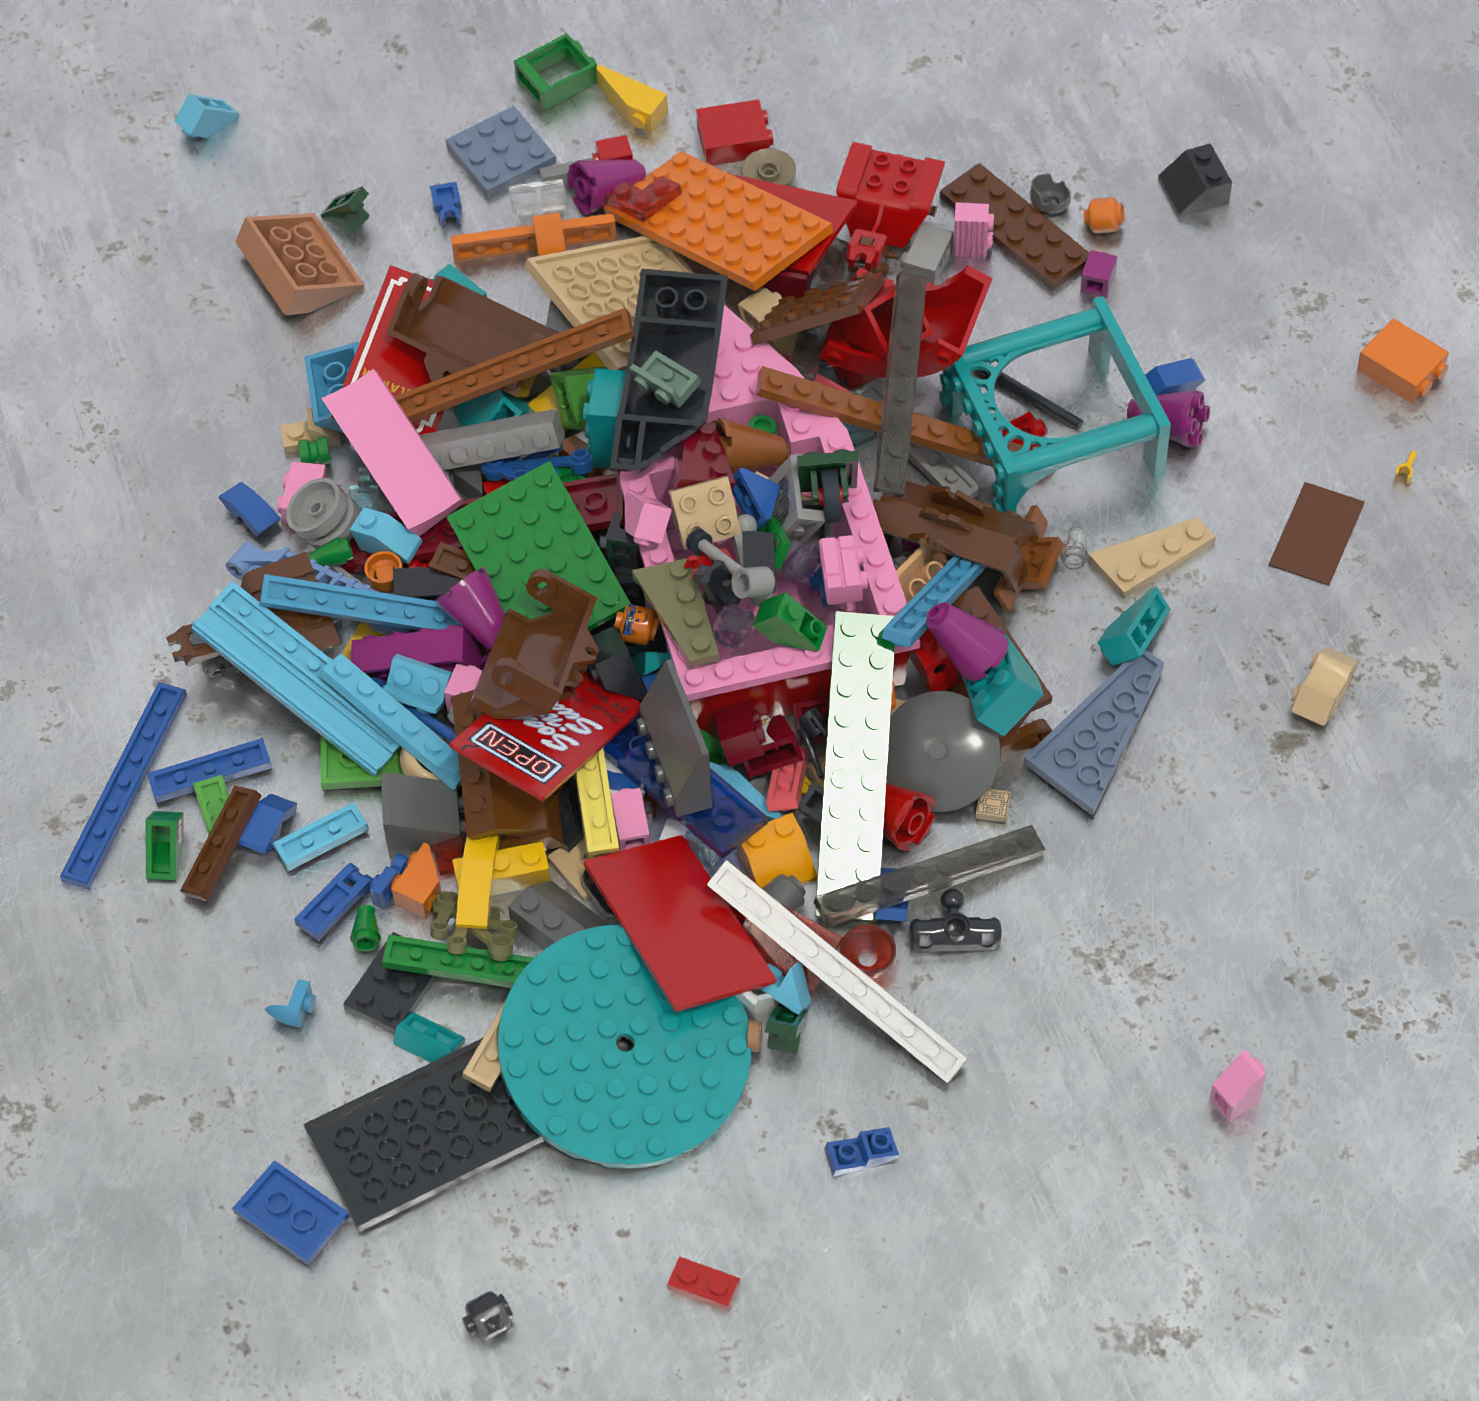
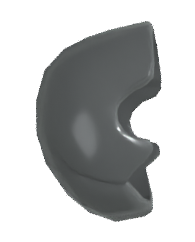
[1030,173,1071,214]

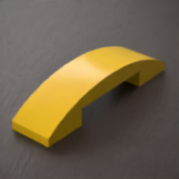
[456,834,501,929]

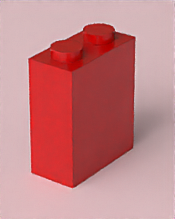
[696,99,774,166]

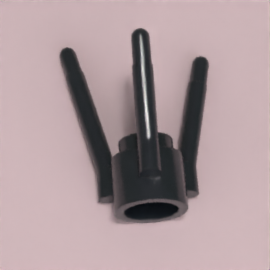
[797,707,828,779]

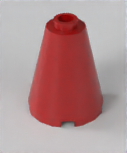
[883,783,936,851]

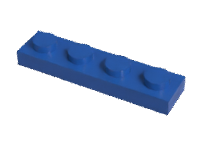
[147,738,272,804]

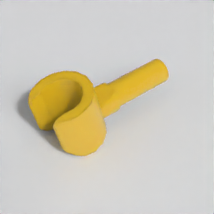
[1395,451,1417,484]

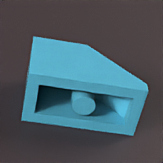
[174,94,240,139]
[350,507,423,564]

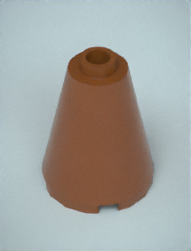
[711,418,790,474]

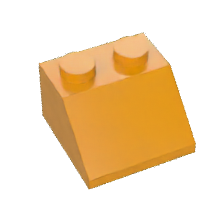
[736,813,817,888]

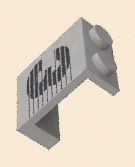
[768,454,825,546]

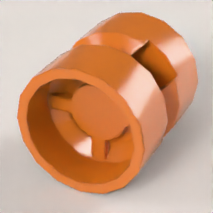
[364,551,403,594]

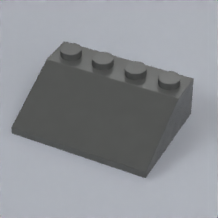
[636,659,712,817]

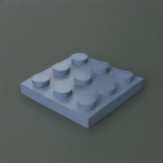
[445,106,557,198]

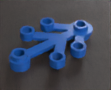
[481,443,594,481]

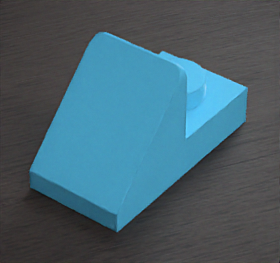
[759,961,811,1015]

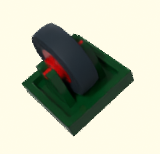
[797,449,858,523]

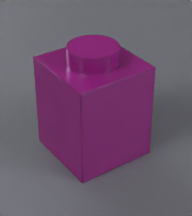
[1080,250,1117,298]

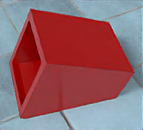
[836,282,933,360]

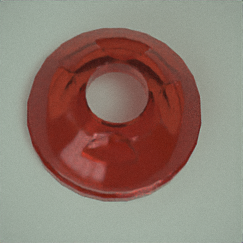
[839,925,896,979]

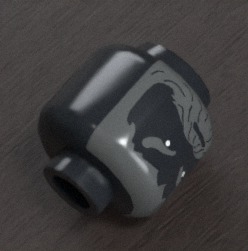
[462,1291,513,1341]

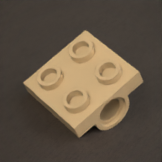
[669,476,742,550]

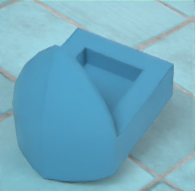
[265,979,316,1028]

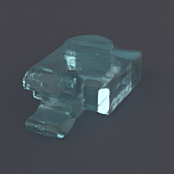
[349,468,379,511]

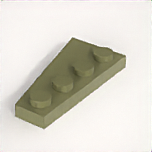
[632,558,720,668]

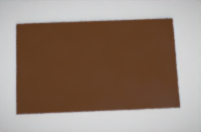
[1268,482,1365,585]

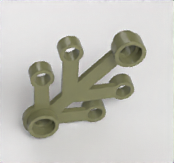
[430,891,518,961]

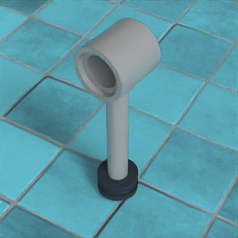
[686,529,775,599]

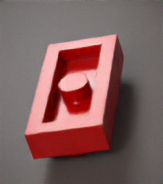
[667,1256,740,1311]

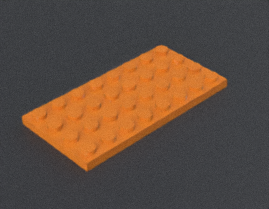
[604,151,833,291]

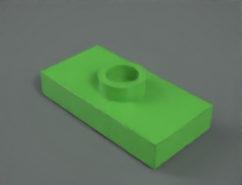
[193,775,229,835]

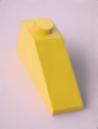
[596,65,668,133]

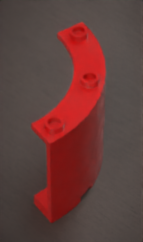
[817,265,993,380]

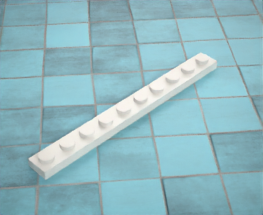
[707,860,969,1083]

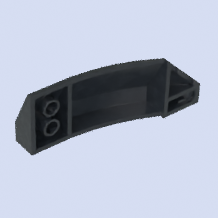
[610,269,728,473]

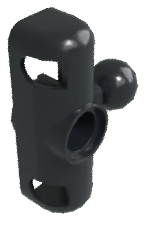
[908,888,1002,952]

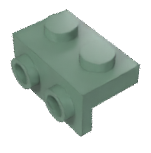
[629,351,701,408]

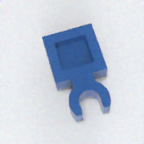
[430,181,462,227]
[370,852,409,910]

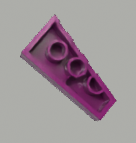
[351,625,484,683]

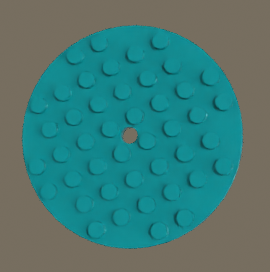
[497,925,751,1169]

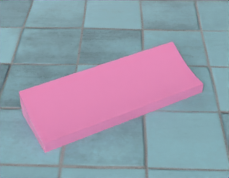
[322,369,464,537]

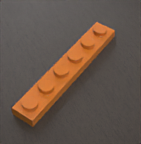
[451,213,616,262]

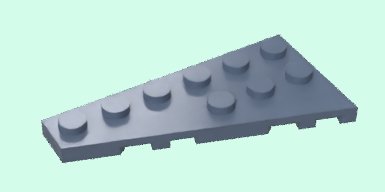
[1024,649,1164,816]

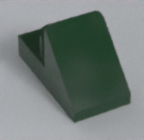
[320,186,369,233]
[765,1004,808,1053]

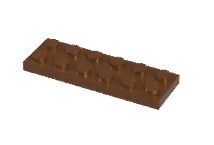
[939,163,1090,291]

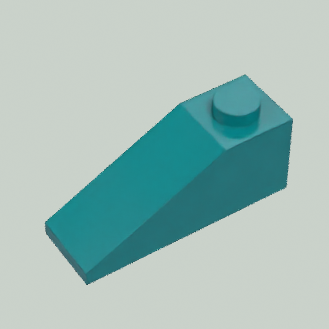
[1097,586,1171,666]

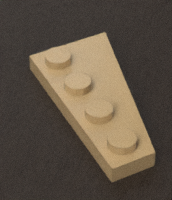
[1088,517,1216,599]

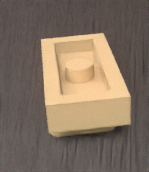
[280,408,341,454]

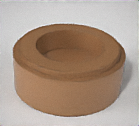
[747,1020,762,1052]

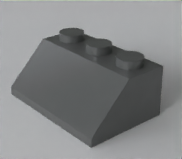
[508,881,610,950]

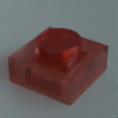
[432,836,465,876]

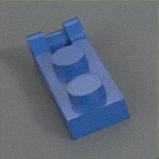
[294,863,373,941]

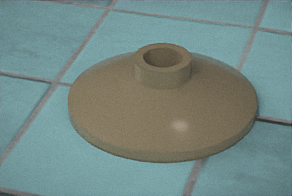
[742,148,796,186]

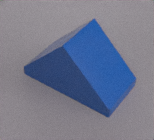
[732,468,780,532]

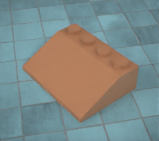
[235,213,365,315]

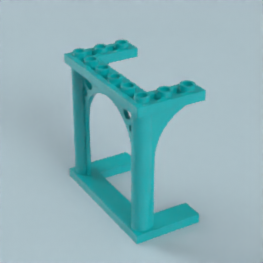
[939,296,1171,513]

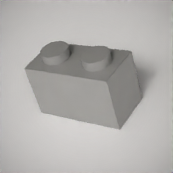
[900,222,954,286]

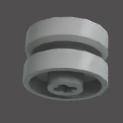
[286,478,361,549]

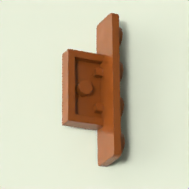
[994,505,1064,611]

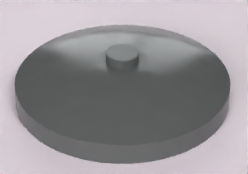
[886,691,1001,813]

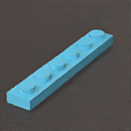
[319,653,461,791]

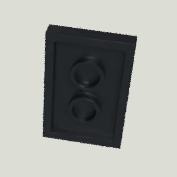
[343,932,438,1035]

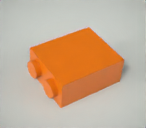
[1357,318,1449,404]

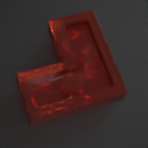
[604,176,682,222]

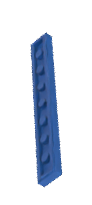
[60,682,187,890]

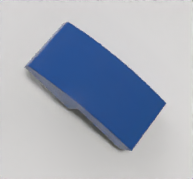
[218,482,281,537]
[824,1127,899,1176]

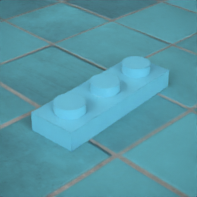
[273,802,369,871]

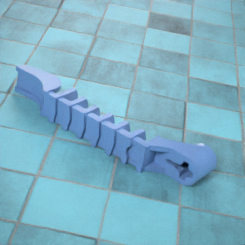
[225,542,413,636]

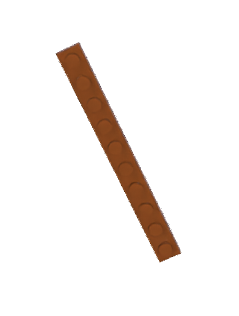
[394,307,635,422]
[756,366,1023,467]

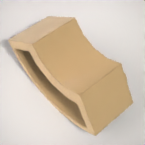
[738,287,811,360]
[1291,647,1360,726]

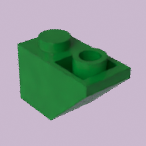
[753,592,828,652]

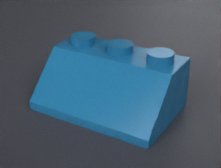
[304,342,359,432]

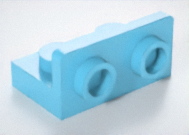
[383,654,453,714]

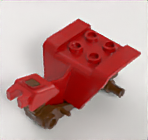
[836,141,945,278]

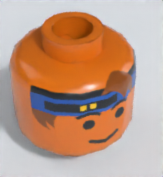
[614,604,659,646]

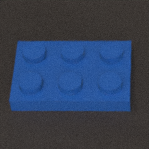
[233,1160,350,1265]

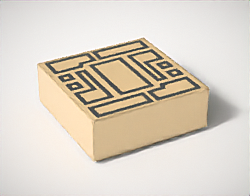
[976,789,1011,823]

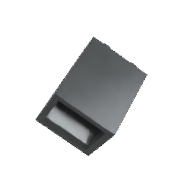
[381,773,467,856]

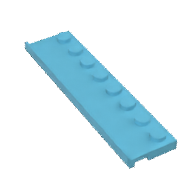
[191,581,402,777]

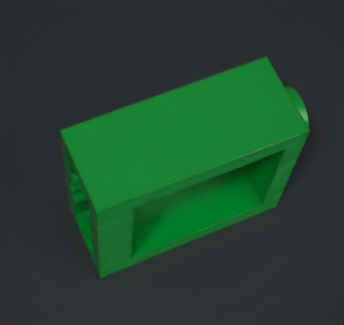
[514,33,598,111]

